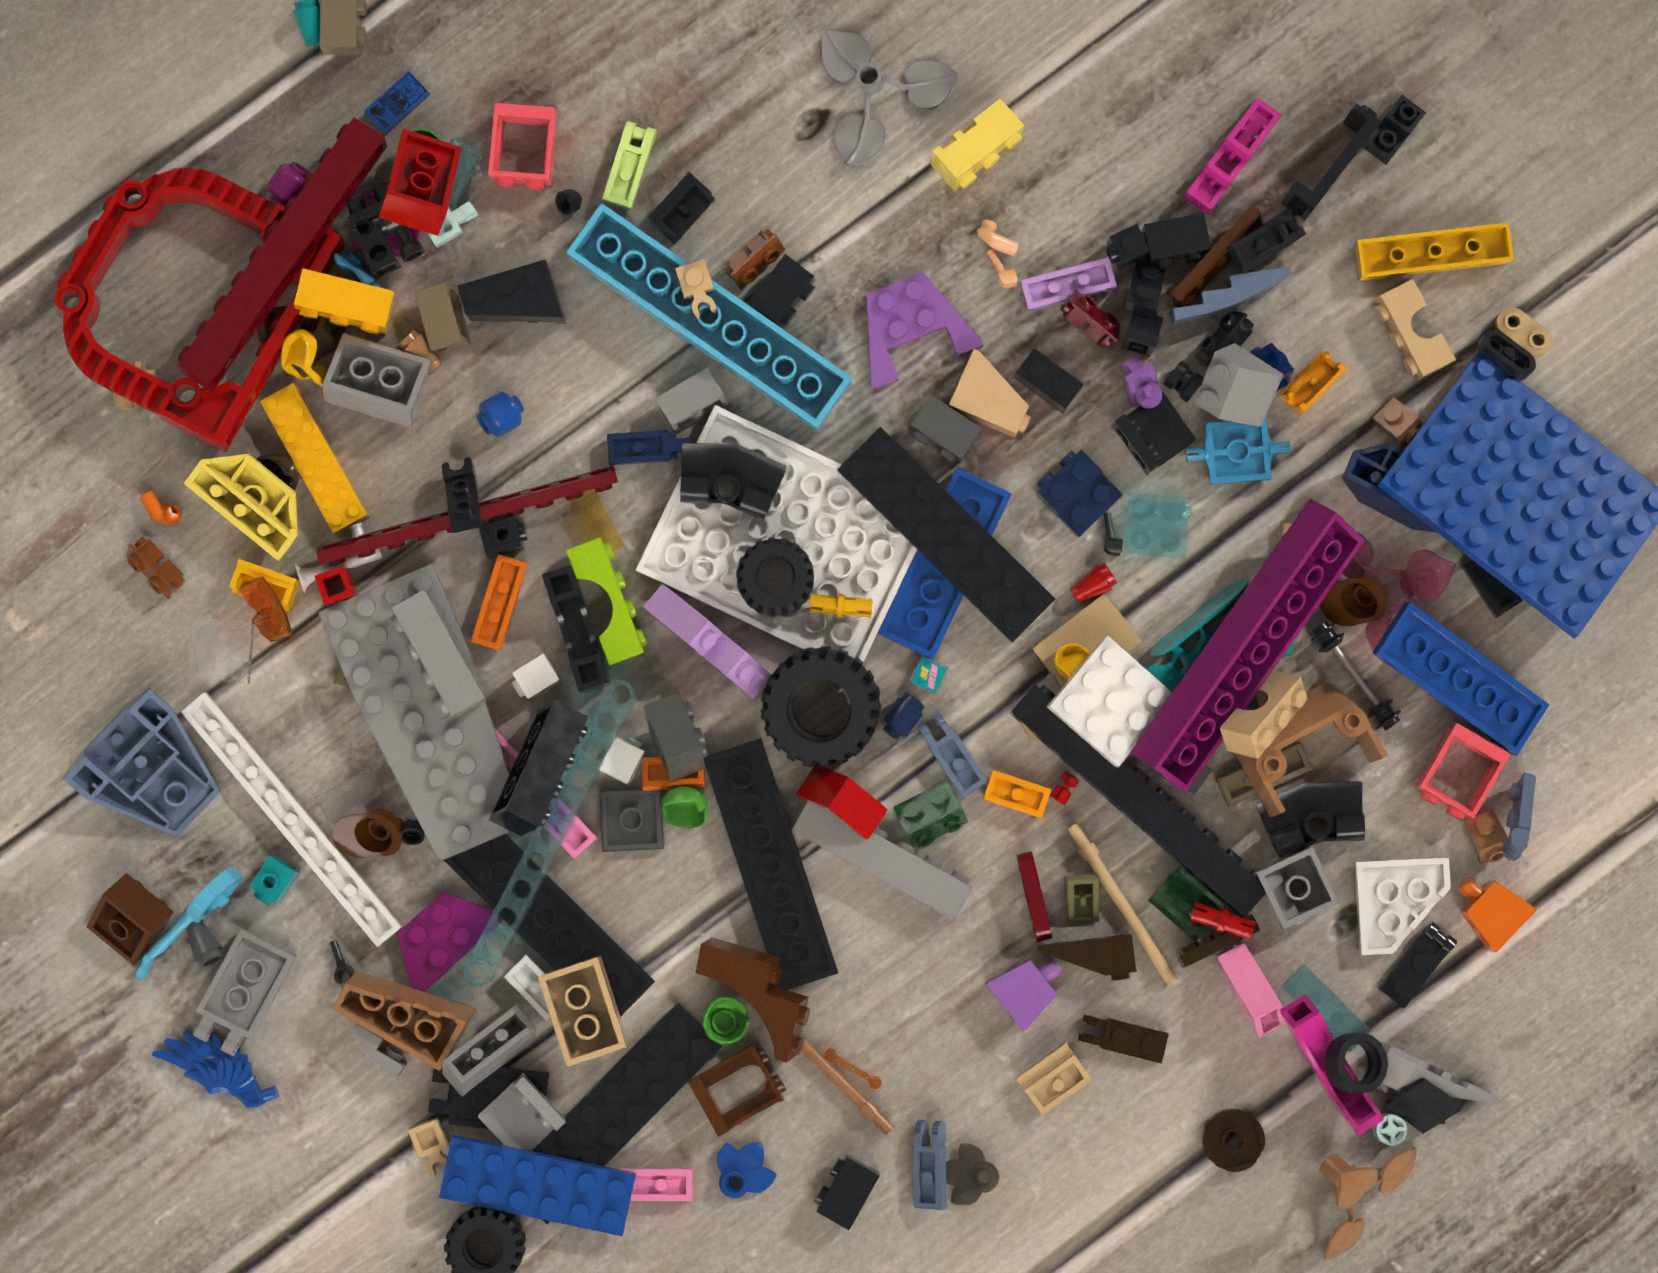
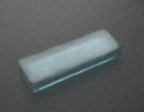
[1282,964,1371,1052]

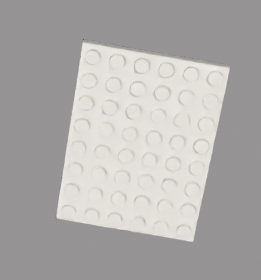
[636,405,917,665]

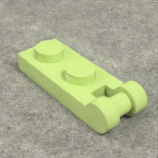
[602,121,657,210]

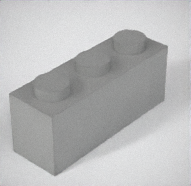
[442,1005,536,1097]

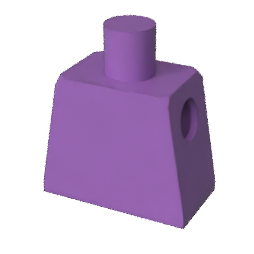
[985,958,1063,1031]

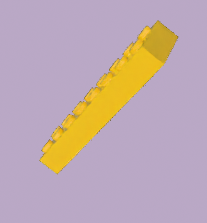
[1354,222,1514,281]
[260,383,370,536]

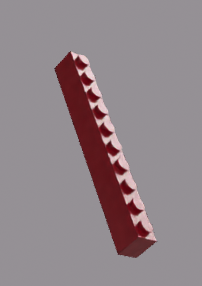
[177,117,387,392]

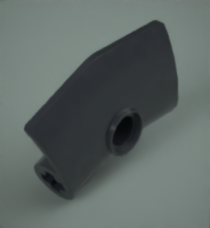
[680,443,787,521]
[1256,781,1365,858]

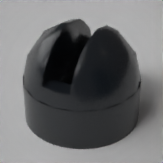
[555,189,582,215]
[400,819,425,845]

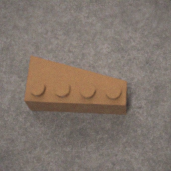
[332,971,477,1071]

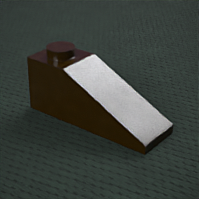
[1037,934,1137,981]

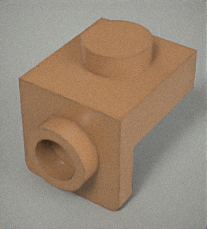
[1372,397,1422,450]
[1464,810,1508,864]

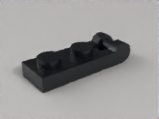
[1226,207,1306,274]
[1378,921,1457,1008]

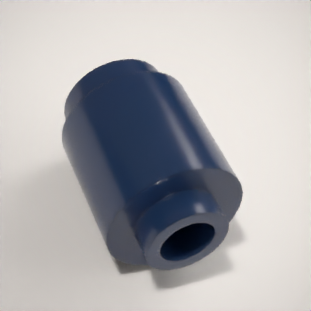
[881,693,925,740]

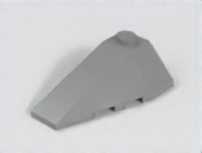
[1365,1042,1499,1103]

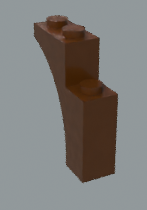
[695,937,810,1063]

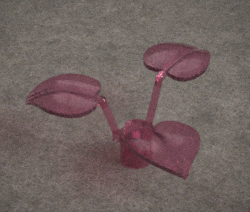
[1342,531,1456,666]

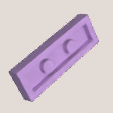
[1020,257,1117,311]

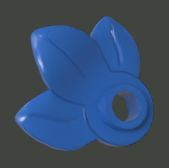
[717,1142,777,1198]

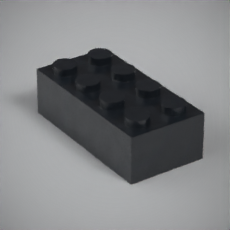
[489,700,588,836]

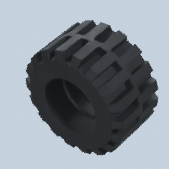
[736,537,814,617]
[444,1206,526,1273]

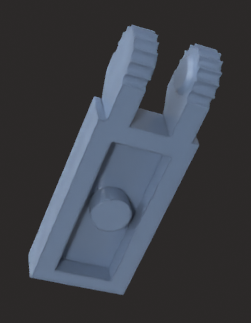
[917,711,988,799]
[1502,772,1536,861]
[912,1120,947,1210]

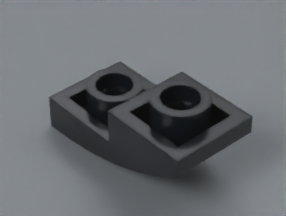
[1362,95,1426,165]

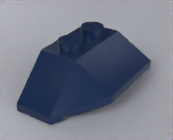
[1342,443,1437,533]

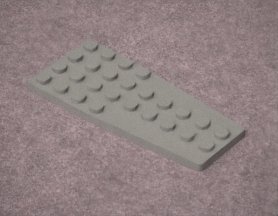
[318,564,511,860]

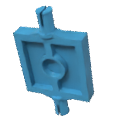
[1185,418,1291,485]

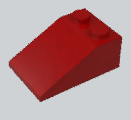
[378,128,462,236]

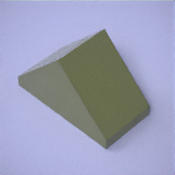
[1064,874,1099,924]

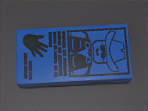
[364,70,430,135]

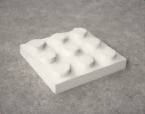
[1047,636,1172,767]

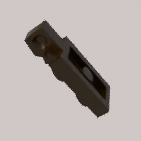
[1177,914,1260,968]

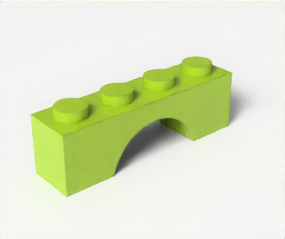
[566,537,648,666]

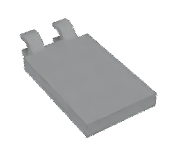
[193,929,296,1056]

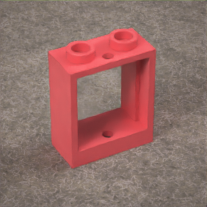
[488,103,558,190]
[1414,723,1511,821]

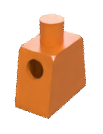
[1457,877,1537,953]

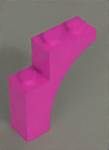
[1279,994,1384,1136]

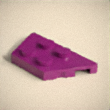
[397,892,504,992]

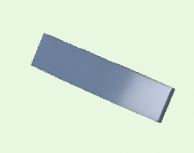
[1170,266,1292,325]

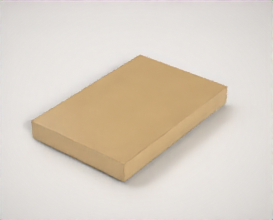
[1031,593,1142,688]

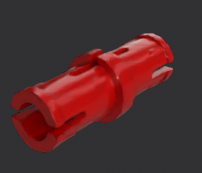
[1190,902,1256,941]

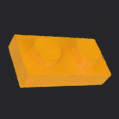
[983,770,1051,819]

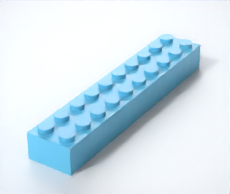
[566,203,852,432]

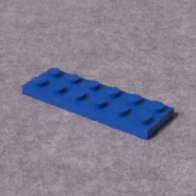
[878,468,1012,660]
[1372,601,1549,756]
[439,1135,636,1236]

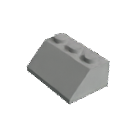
[322,333,431,428]

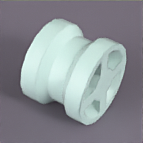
[1372,1112,1407,1146]

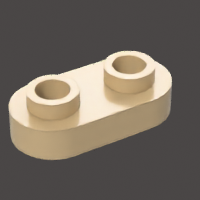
[1494,307,1552,358]

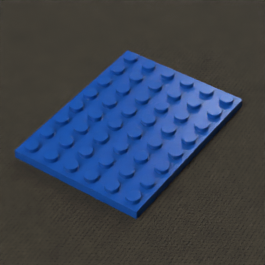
[1377,351,1658,639]

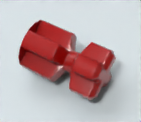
[1050,772,1079,805]

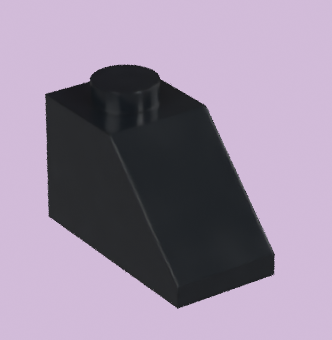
[1121,311,1163,357]

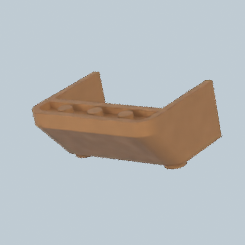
[1235,683,1388,817]

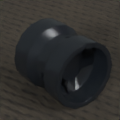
[1163,360,1204,403]

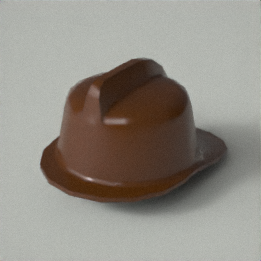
[1320,574,1389,626]
[332,808,403,858]

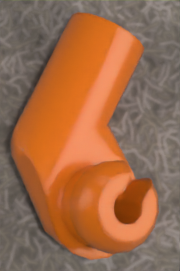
[140,491,182,525]

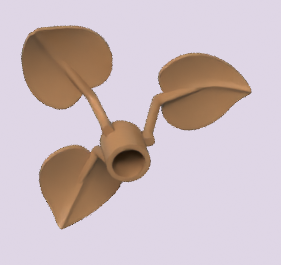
[1320,1147,1417,1260]

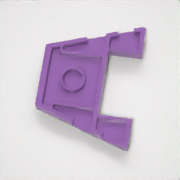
[866,272,984,390]

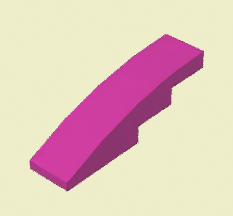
[1183,98,1282,215]

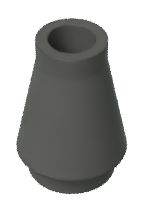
[186,920,224,967]

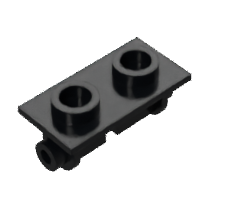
[1195,311,1254,368]

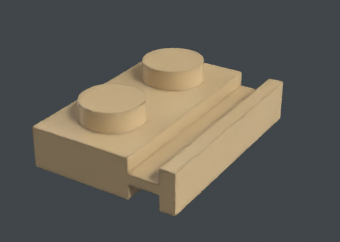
[1016,1042,1092,1116]

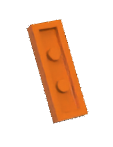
[470,554,528,651]

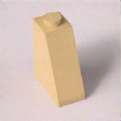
[949,349,1031,438]

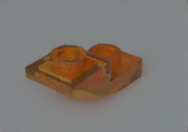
[238,576,292,642]

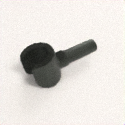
[1104,512,1123,556]
[330,940,354,985]

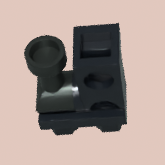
[346,183,425,279]

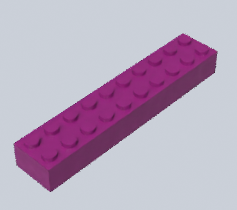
[1130,499,1365,793]

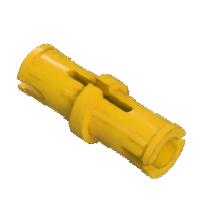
[809,593,873,618]

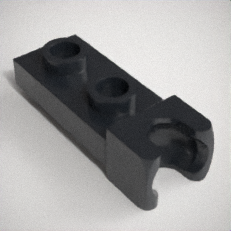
[441,457,483,533]

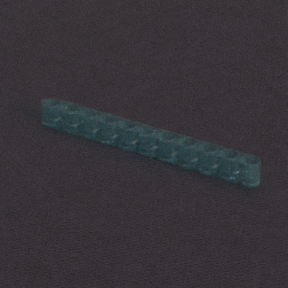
[464,681,637,987]

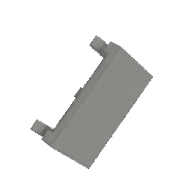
[655,367,728,435]

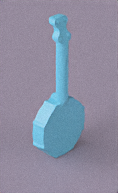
[135,866,244,980]

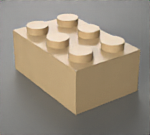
[538,955,629,1067]

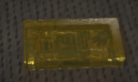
[569,492,625,551]

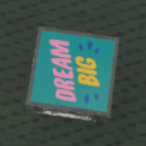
[908,655,949,696]

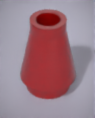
[1070,562,1117,603]

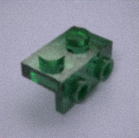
[893,780,968,849]
[1148,866,1226,942]

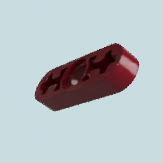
[1016,851,1052,942]

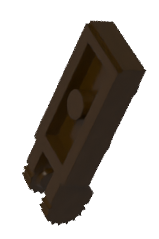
[1078,1014,1169,1064]

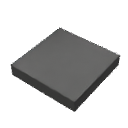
[600,788,665,852]

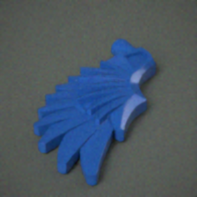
[152,1031,279,1108]

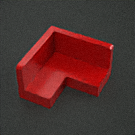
[796,765,888,839]

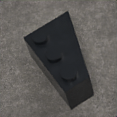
[457,259,566,324]

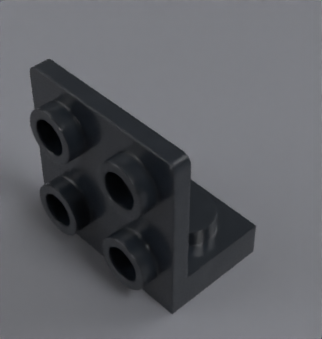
[1112,392,1196,475]

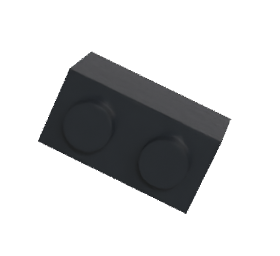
[1141,213,1211,268]
[748,254,816,327]
[1014,348,1084,414]
[814,1154,880,1230]

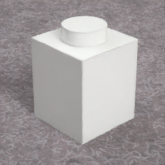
[511,653,562,700]
[600,735,646,785]

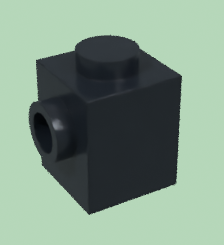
[1105,224,1150,271]
[479,517,528,558]

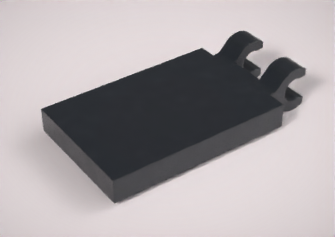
[428,1066,549,1129]

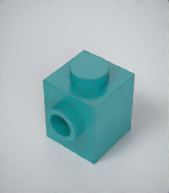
[249,855,300,905]

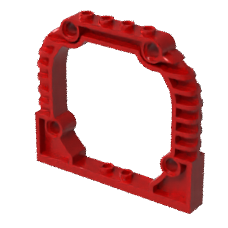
[54,168,345,453]

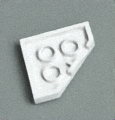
[1354,857,1451,955]

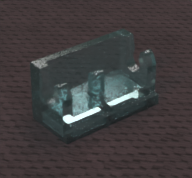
[449,139,482,209]

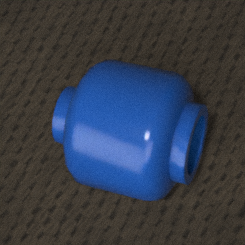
[476,391,524,437]

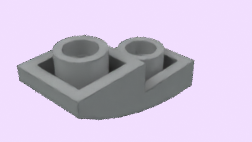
[353,1023,408,1077]

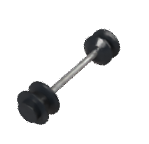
[1310,621,1401,731]

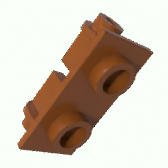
[723,229,785,290]
[126,537,186,599]

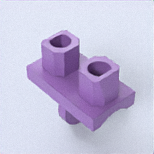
[1121,355,1162,408]

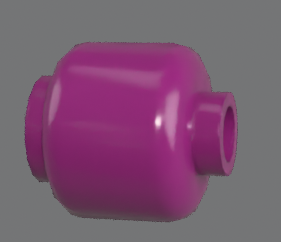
[268,161,310,206]

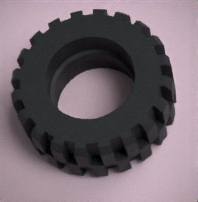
[761,646,881,768]

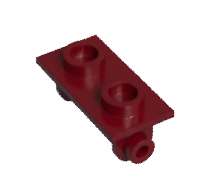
[1060,289,1120,347]

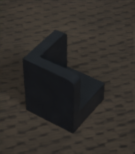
[298,315,347,361]

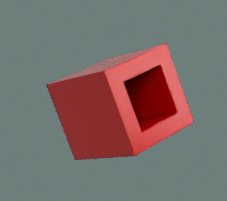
[315,566,358,607]

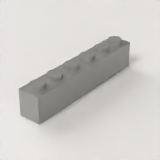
[792,801,973,920]

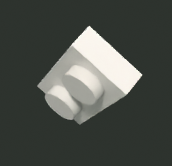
[504,955,551,1021]

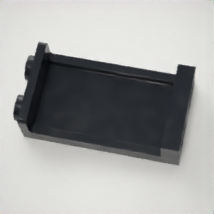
[1281,104,1381,221]

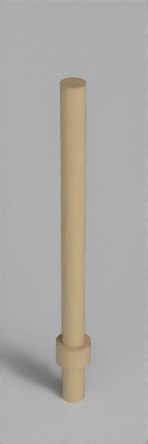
[1067,823,1177,985]

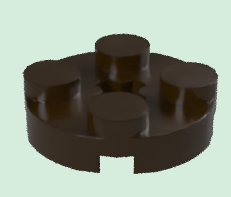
[1201,1108,1265,1172]

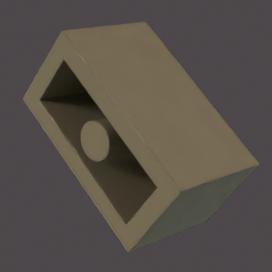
[320,0,367,55]

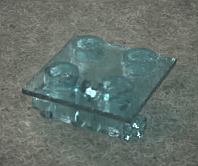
[1124,492,1191,559]

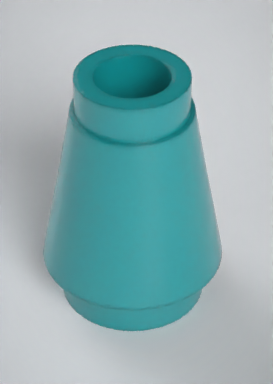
[293,0,320,46]

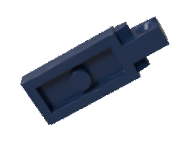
[607,430,693,466]

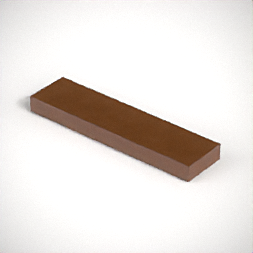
[1171,204,1263,308]

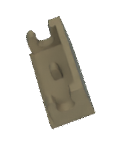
[415,282,471,352]

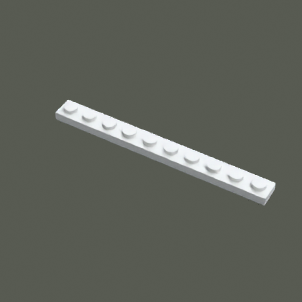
[181,692,403,947]

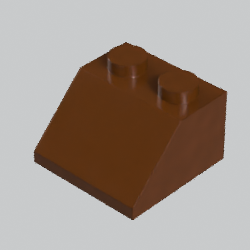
[86,873,174,966]

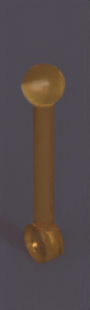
[824,1048,881,1089]

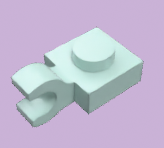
[428,201,479,248]

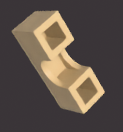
[1375,279,1456,381]
[1220,670,1308,759]

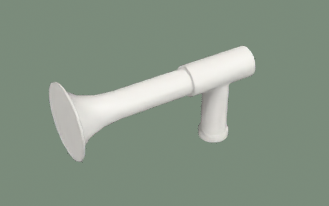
[295,523,382,593]

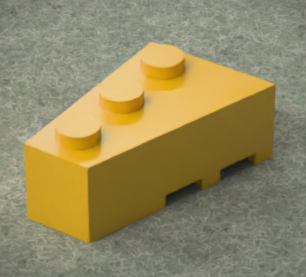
[294,269,394,335]

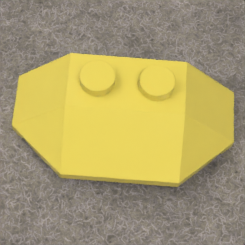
[184,454,298,561]

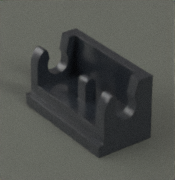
[648,172,715,244]

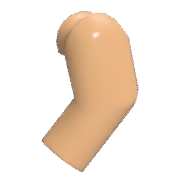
[977,219,1018,256]

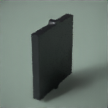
[1385,1078,1461,1134]

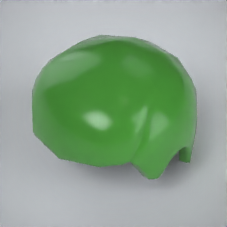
[661,786,708,828]
[702,997,749,1044]

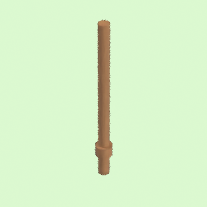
[801,1035,895,1135]

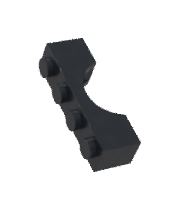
[542,565,611,694]

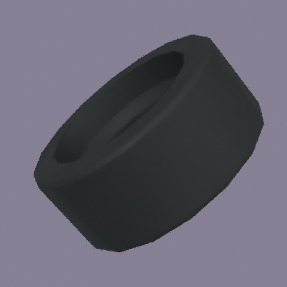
[1324,1033,1388,1093]

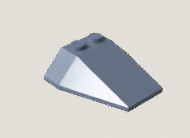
[63,688,220,837]

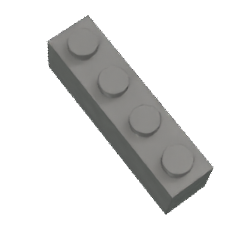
[391,589,488,718]

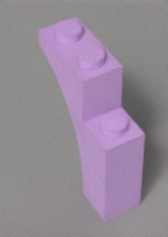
[643,583,771,699]

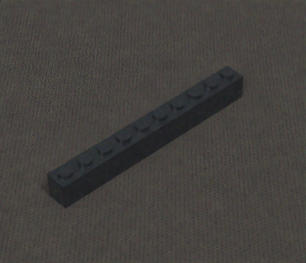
[1009,684,1266,918]

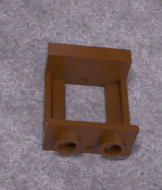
[688,1044,786,1137]

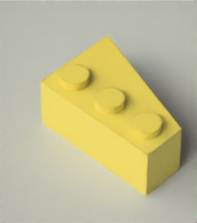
[931,99,1024,192]

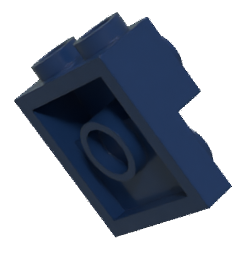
[1036,450,1123,538]

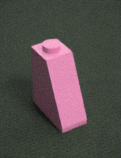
[1217,943,1286,1038]

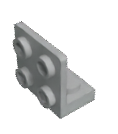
[478,1073,566,1151]

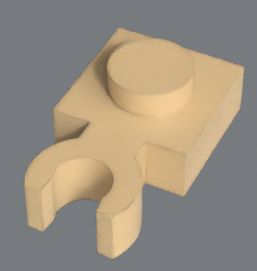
[675,259,716,318]
[408,1117,449,1177]

